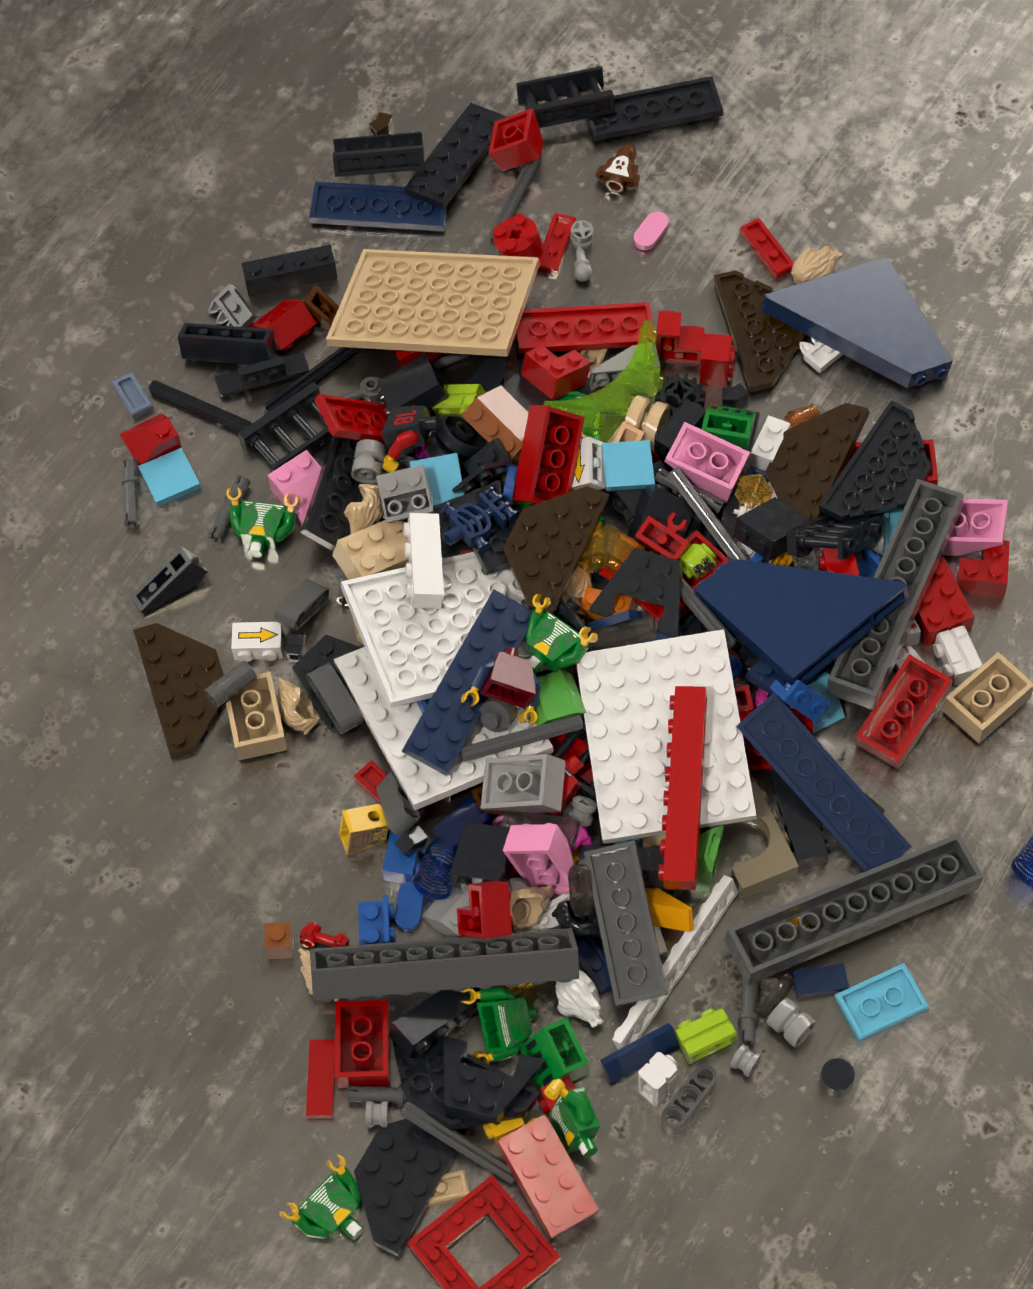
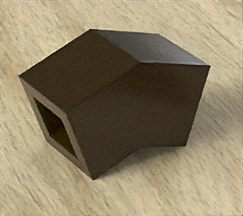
[369,112,393,135]

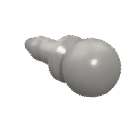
[574,245,592,282]

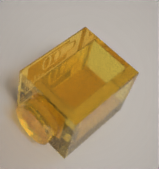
[735,474,773,509]

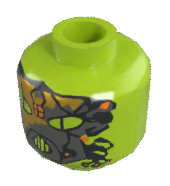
[680,543,716,580]

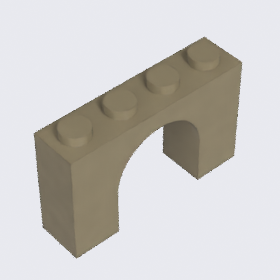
[706,780,799,899]

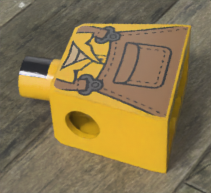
[339,804,389,855]

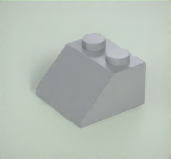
[421,882,469,938]

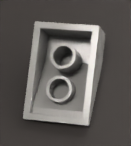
[481,754,565,813]

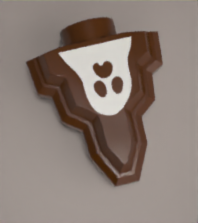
[595,143,640,193]

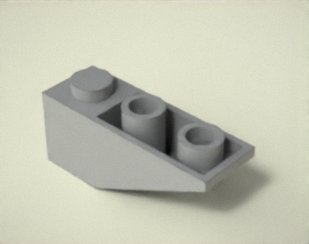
[589,344,661,386]

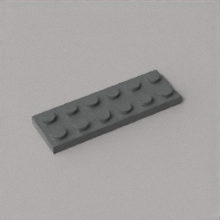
[584,840,668,1006]

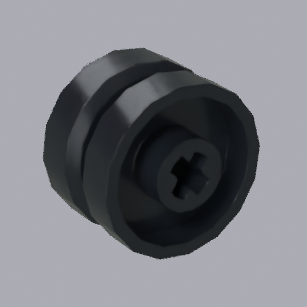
[425,413,487,473]

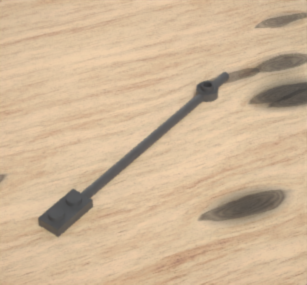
[339,293,596,401]

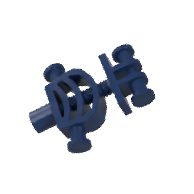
[441,486,520,553]

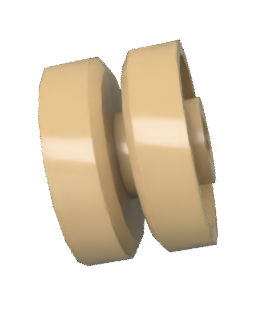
[625,395,670,451]

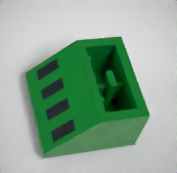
[701,404,757,451]
[520,1017,589,1092]

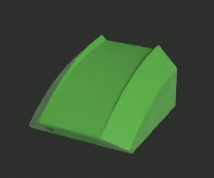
[534,669,586,726]
[696,825,724,893]

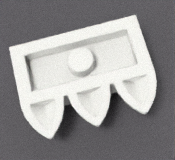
[799,338,843,373]

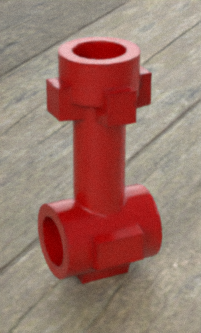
[300,922,350,948]

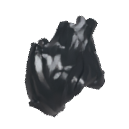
[551,893,601,938]

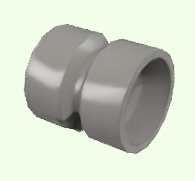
[351,439,387,484]
[766,997,817,1048]

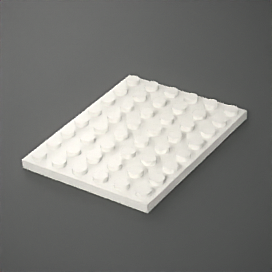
[341,552,550,708]
[577,629,757,844]
[334,647,553,811]

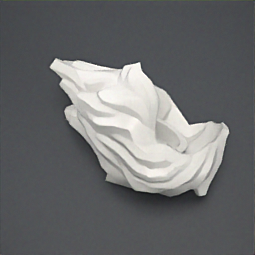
[555,971,604,1028]

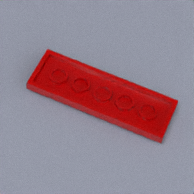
[515,302,656,354]

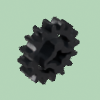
[655,373,706,417]

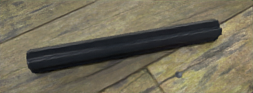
[263,347,358,413]
[149,380,252,432]

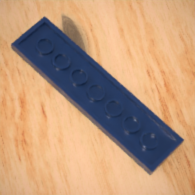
[401,589,532,776]
[736,692,912,872]

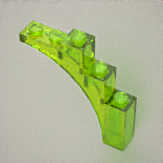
[542,320,663,436]

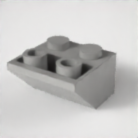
[376,465,434,523]

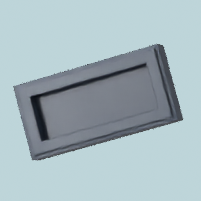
[112,372,154,420]

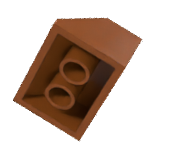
[461,385,529,466]

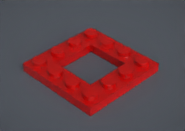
[407,1175,561,1289]

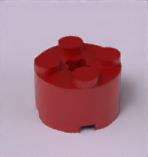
[493,214,544,259]

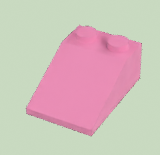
[665,422,750,503]
[268,450,321,526]
[943,499,1009,556]
[503,823,581,894]

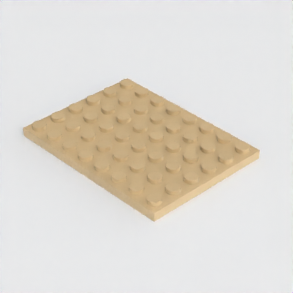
[326,249,540,357]

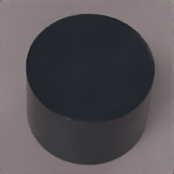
[820,1058,855,1098]

